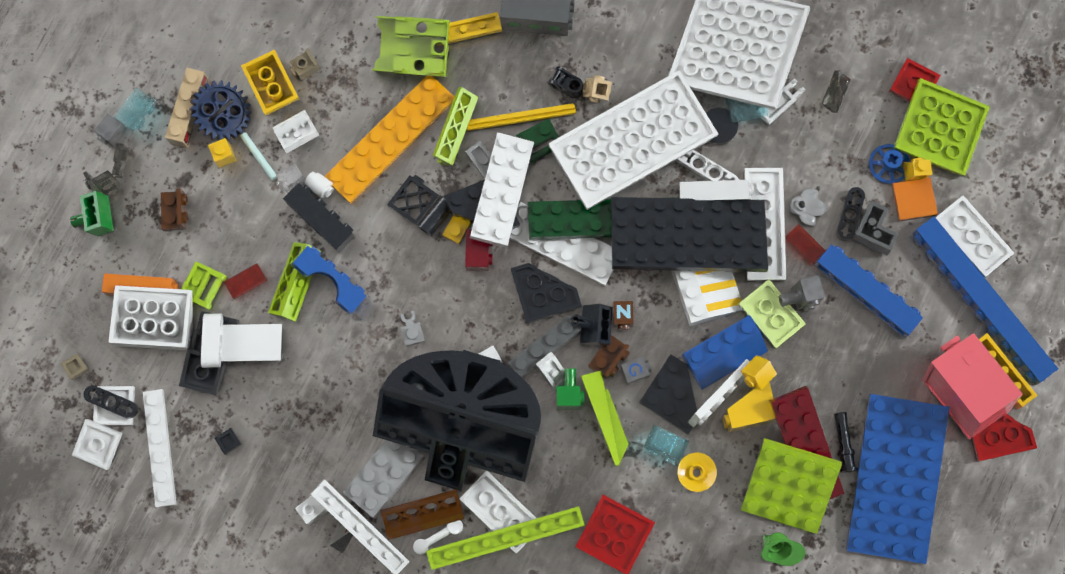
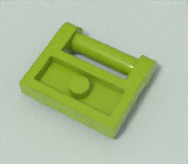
[181,261,227,310]

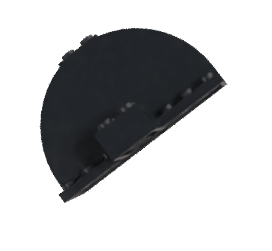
[373,350,541,492]

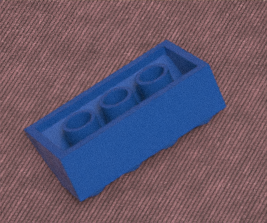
[682,315,768,390]

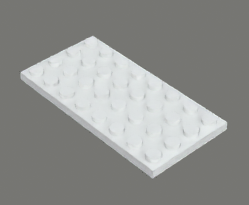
[548,70,718,210]

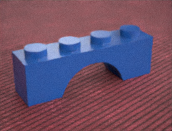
[291,246,366,315]

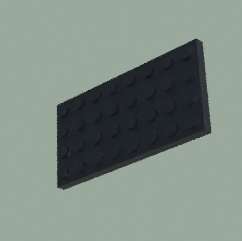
[611,197,768,272]

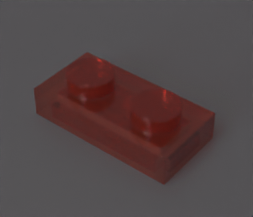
[785,224,826,265]
[224,263,267,299]

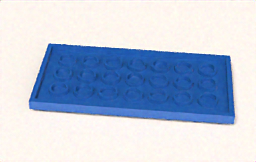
[846,394,950,564]

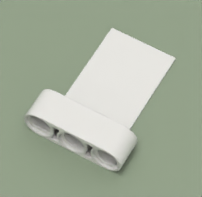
[201,313,282,368]

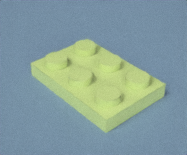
[738,279,806,348]

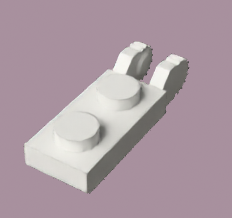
[756,79,806,126]

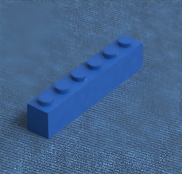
[815,244,924,338]

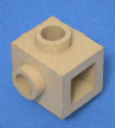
[582,75,612,103]

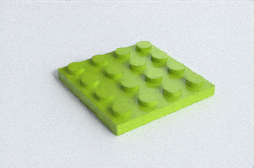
[893,78,990,177]
[741,438,842,534]

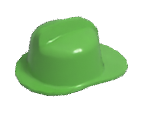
[761,532,806,566]

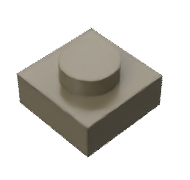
[61,353,88,380]

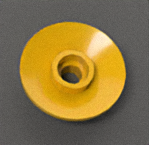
[677,452,717,492]

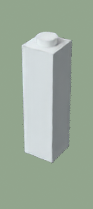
[680,180,754,200]

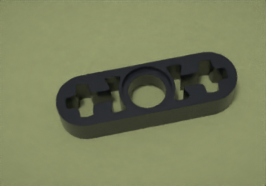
[836,187,865,241]
[83,385,138,419]

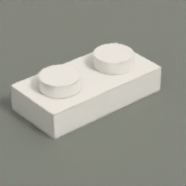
[536,352,565,391]

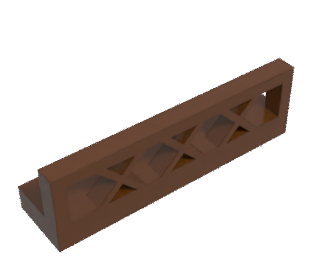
[380,489,464,540]

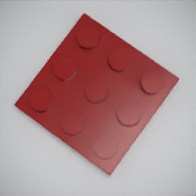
[575,495,655,574]

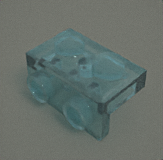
[114,87,156,131]
[725,98,768,123]

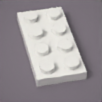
[935,196,1014,278]
[688,359,750,428]
[460,471,537,554]

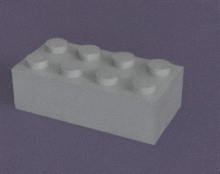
[343,440,425,519]

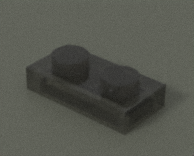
[821,70,851,113]

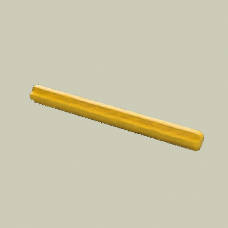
[466,103,576,131]

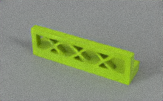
[432,87,478,165]
[268,242,321,322]

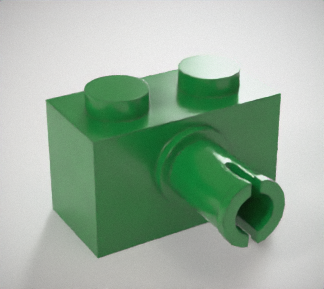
[70,191,114,236]
[557,368,584,410]

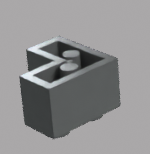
[852,200,899,256]

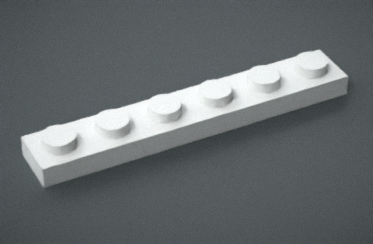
[143,389,177,508]
[310,479,410,574]

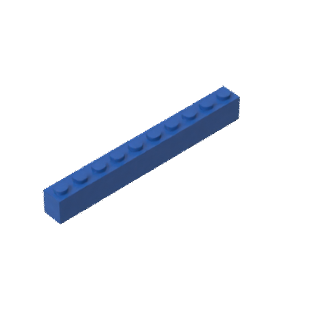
[912,216,1059,385]

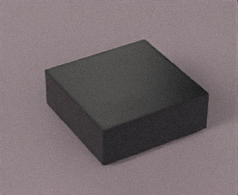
[214,428,242,455]

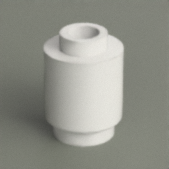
[305,171,334,198]

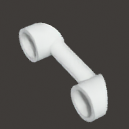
[413,520,463,555]

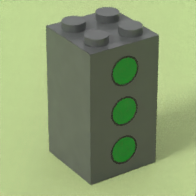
[500,0,575,36]

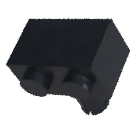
[571,304,613,346]

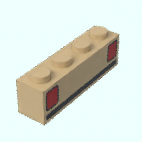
[165,68,209,148]

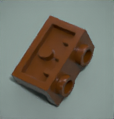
[161,188,188,231]
[588,335,630,379]

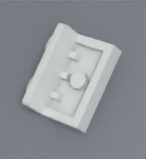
[272,110,319,154]

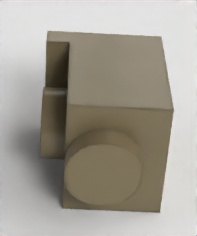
[289,49,320,81]

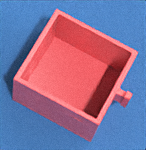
[922,333,1022,439]

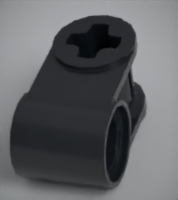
[547,66,583,99]

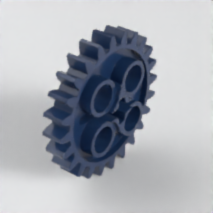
[189,80,252,141]

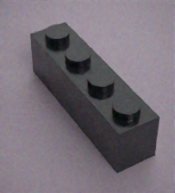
[283,183,355,253]

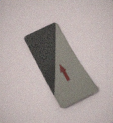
[330,524,353,553]

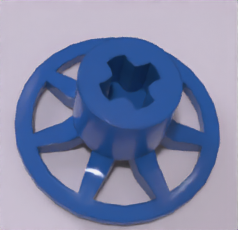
[869,144,910,184]

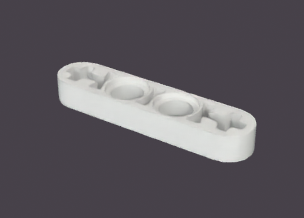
[675,150,739,181]

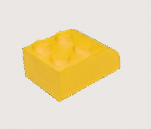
[241,49,300,116]

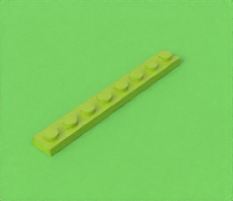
[426,506,585,570]

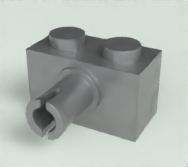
[779,275,825,311]

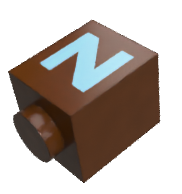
[613,301,634,330]

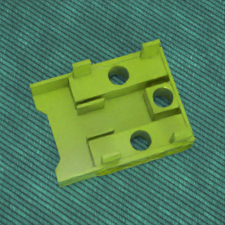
[372,16,450,77]

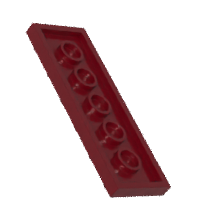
[769,386,845,500]

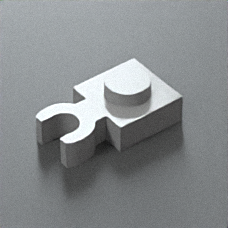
[401,310,425,347]

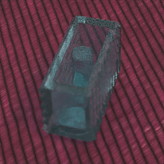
[643,424,689,465]

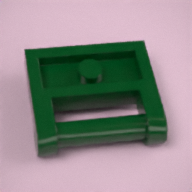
[516,119,559,165]

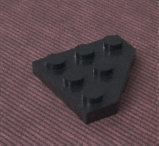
[444,179,520,230]
[510,263,582,324]
[639,354,697,435]

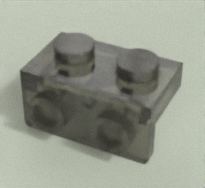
[83,170,122,196]

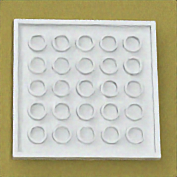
[669,0,810,110]

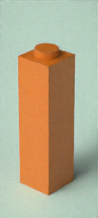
[102,273,179,296]

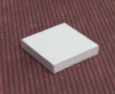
[93,386,135,426]
[72,419,123,470]

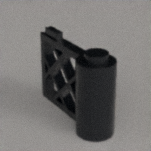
[387,175,450,237]

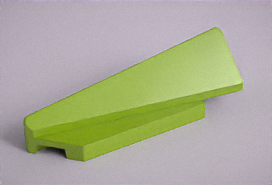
[581,371,629,467]

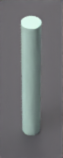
[240,132,278,181]

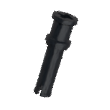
[834,412,858,473]

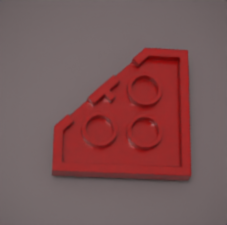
[972,414,1037,462]

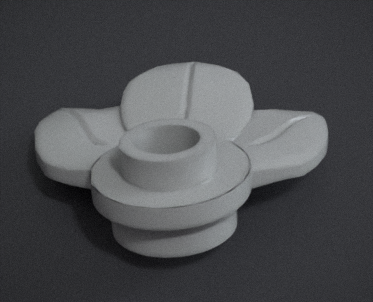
[790,189,827,226]

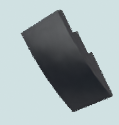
[179,311,239,395]

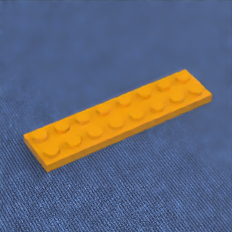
[324,75,455,204]

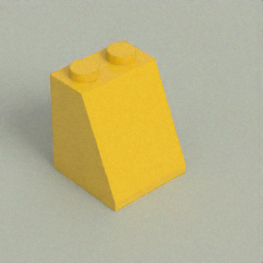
[722,382,776,433]

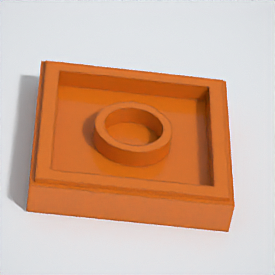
[892,178,938,221]

